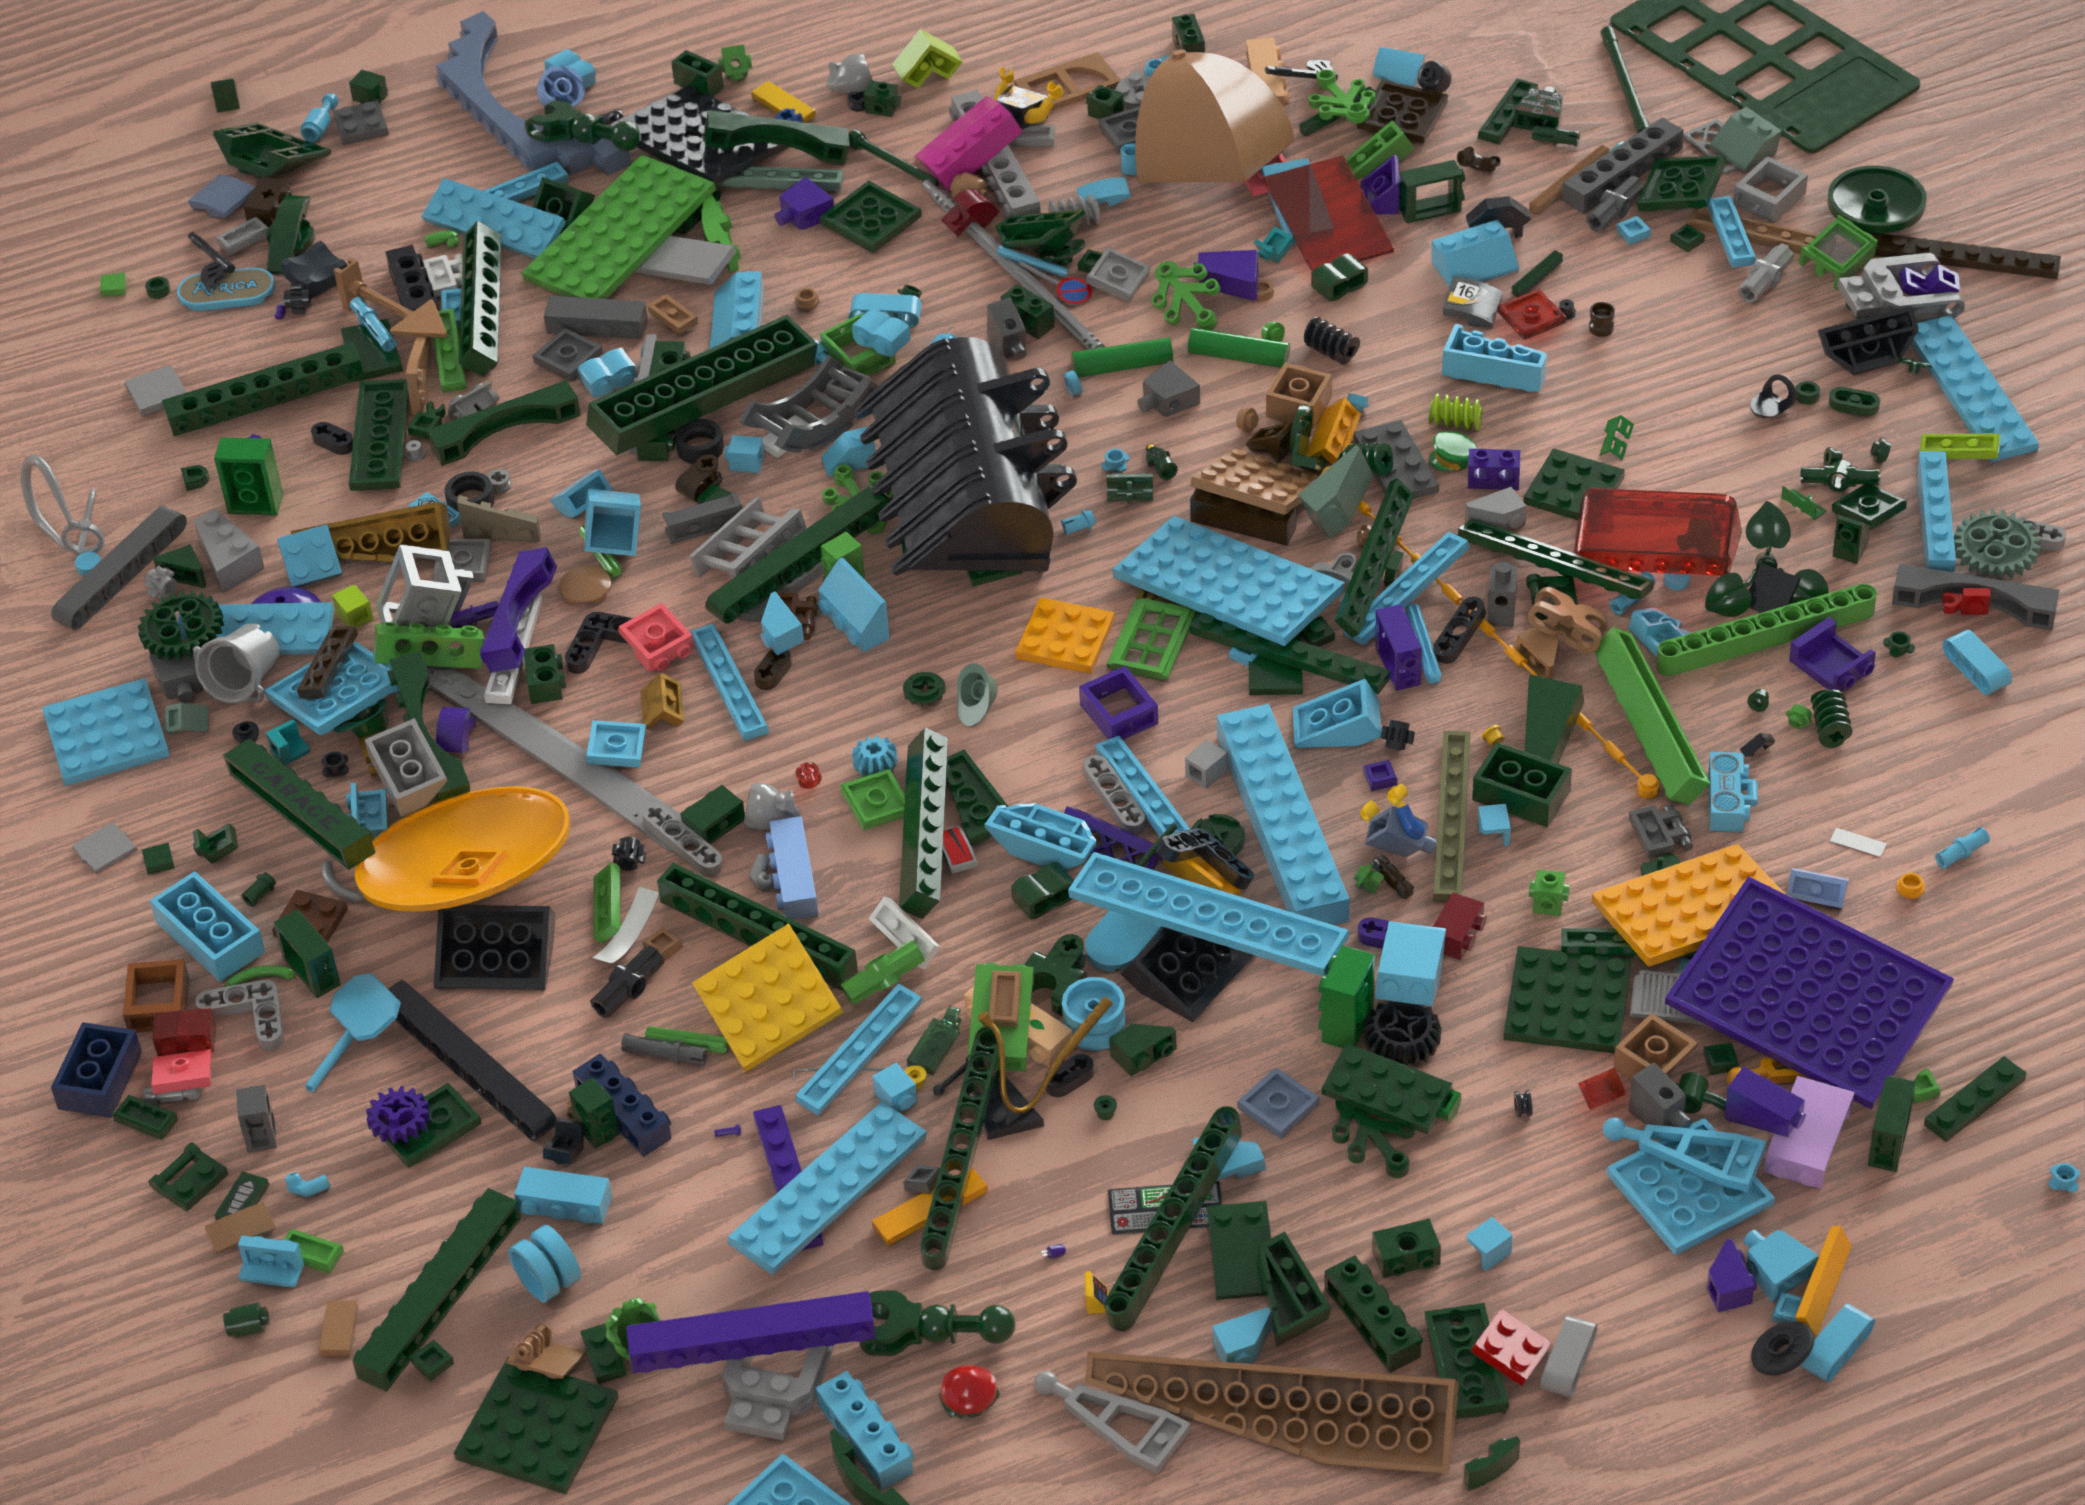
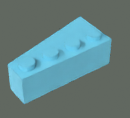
[1442,324,1547,392]

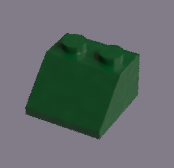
[532,177,595,234]

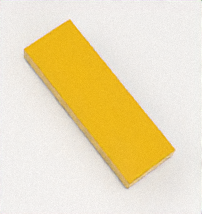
[751,81,816,123]

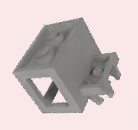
[376,545,474,648]

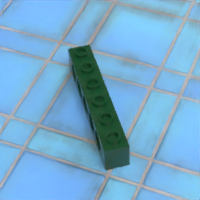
[636,341,691,461]

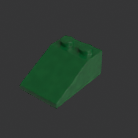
[1207,1201,1271,1300]

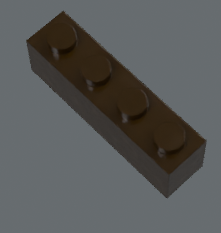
[1190,488,1296,546]

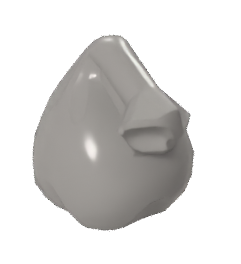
[826,53,873,94]
[744,783,801,830]

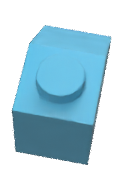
[821,426,875,476]
[760,592,804,655]
[1212,1307,1271,1364]

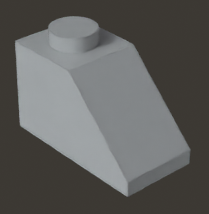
[1465,487,1526,531]

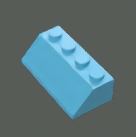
[710,271,764,349]

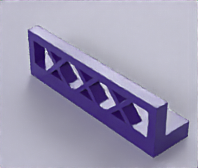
[1064,806,1163,870]

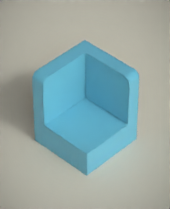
[1477,804,1511,846]
[1466,1217,1513,1271]

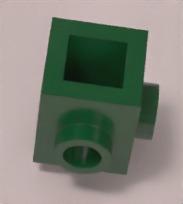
[864,80,902,117]

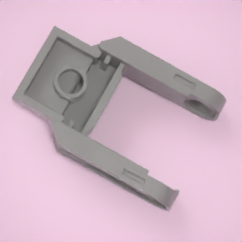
[1837,253,1966,323]
[722,1345,835,1441]

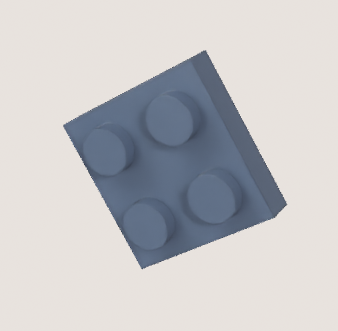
[1237,1068,1320,1139]

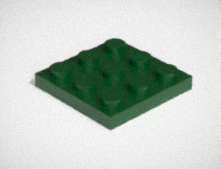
[1637,155,1727,211]
[820,180,922,253]
[1523,448,1625,526]

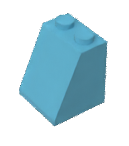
[584,489,641,556]
[1375,921,1446,1006]

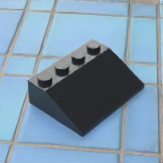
[433,905,555,990]
[1120,927,1254,1022]

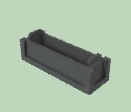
[663,492,742,544]

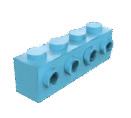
[816,1371,914,1491]

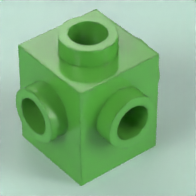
[718,45,752,81]
[1528,870,1570,916]

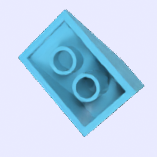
[1293,679,1382,748]

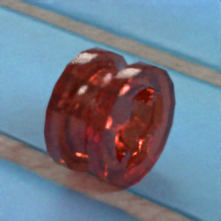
[795,762,822,789]

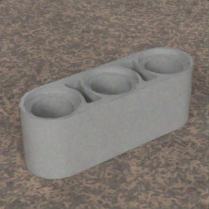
[1540,1315,1597,1398]

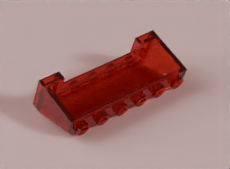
[1573,488,1742,576]

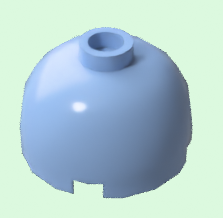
[537,65,585,112]

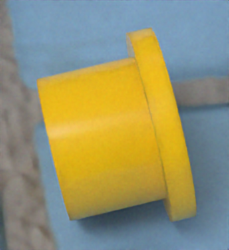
[1481,725,1505,747]
[905,1065,927,1090]

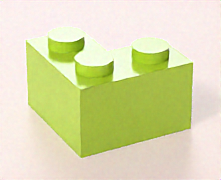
[892,29,963,88]

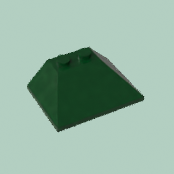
[213,122,331,179]

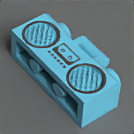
[1708,752,1758,832]

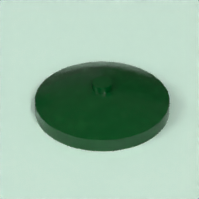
[1827,165,1927,233]

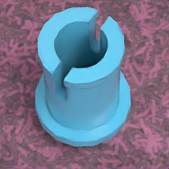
[1061,510,1096,536]

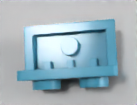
[346,782,388,838]
[238,1236,304,1288]

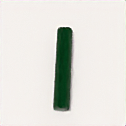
[1511,250,1563,298]

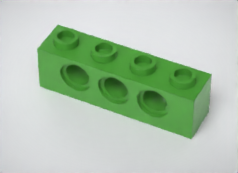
[373,622,484,669]

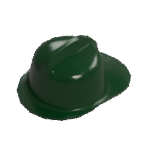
[334,699,388,738]

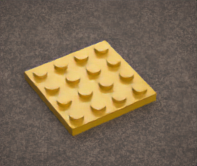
[692,924,844,1072]

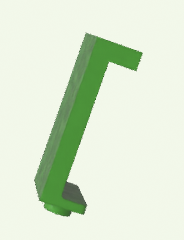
[968,962,1034,1072]

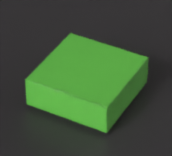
[100,272,127,297]

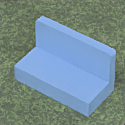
[1786,868,1849,908]

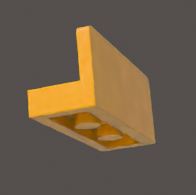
[1307,397,1362,465]
[1163,856,1241,896]

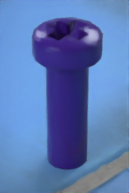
[714,1124,741,1137]

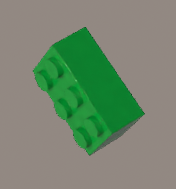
[214,437,284,515]
[1318,945,1375,1048]

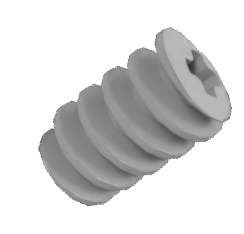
[1048,195,1100,227]

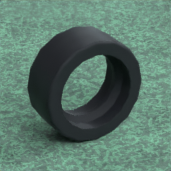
[675,419,724,464]
[445,471,495,512]

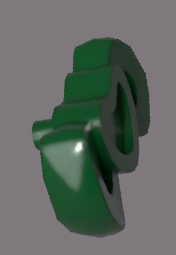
[1640,853,1680,876]

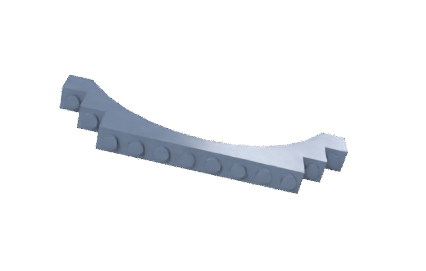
[436,11,631,176]

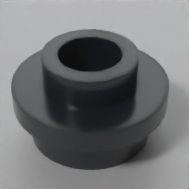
[232,721,260,744]

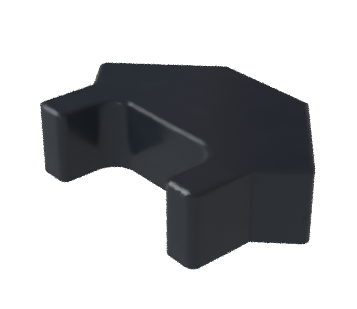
[1466,196,1531,238]

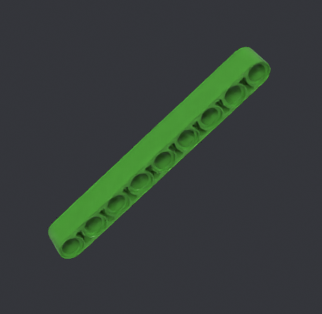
[1656,584,1877,676]

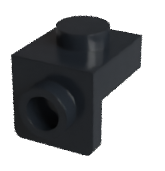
[543,1118,584,1164]

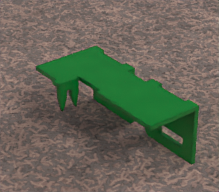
[1599,415,1634,460]
[1781,486,1827,520]

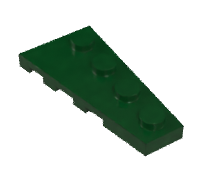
[946,749,1009,846]

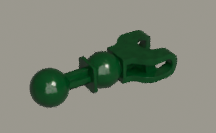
[525,100,641,151]
[860,1290,1016,1356]

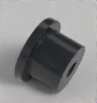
[1556,299,1576,320]

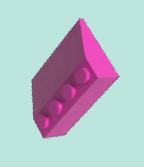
[914,96,1023,192]

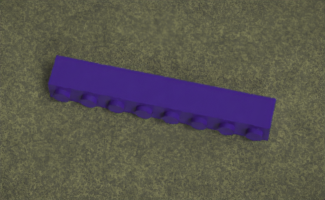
[627,1291,876,1373]

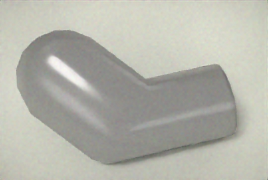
[749,854,773,890]

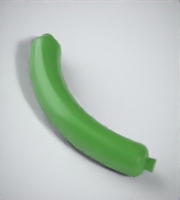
[225,965,295,987]

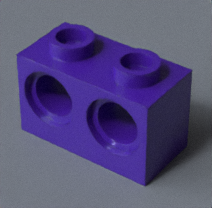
[1467,448,1521,490]

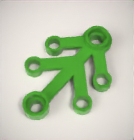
[1308,69,1376,124]
[1151,261,1220,330]
[822,464,894,534]

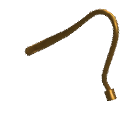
[978,997,1113,1114]

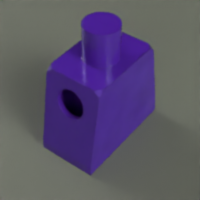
[774,177,834,230]

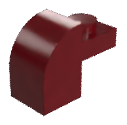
[941,189,1000,237]

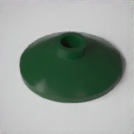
[1039,239,1086,265]

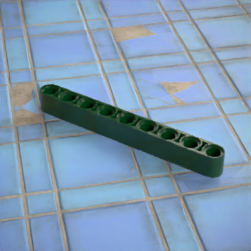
[705,485,893,624]
[920,1026,999,1270]
[1104,1106,1242,1331]

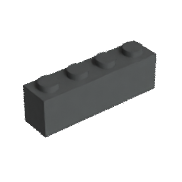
[544,296,648,339]

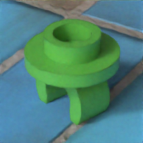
[1353,863,1384,893]

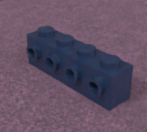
[572,1053,672,1157]

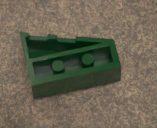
[1257,1231,1331,1347]

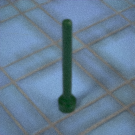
[848,129,939,187]

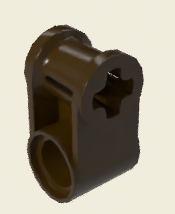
[675,455,722,502]

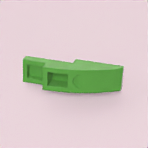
[702,194,741,273]

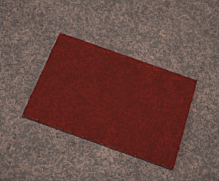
[1263,155,1394,272]

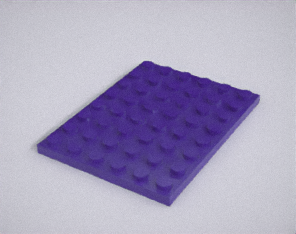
[1664,876,1954,1110]

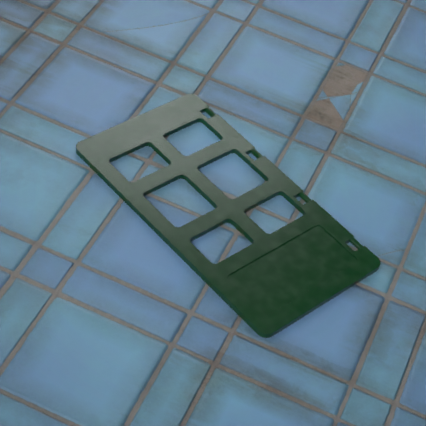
[1610,0,1920,153]

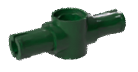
[1800,460,1881,492]

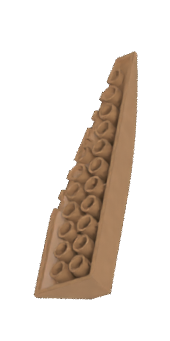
[1085,1351,1459,1474]

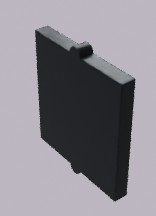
[1749,563,1801,613]

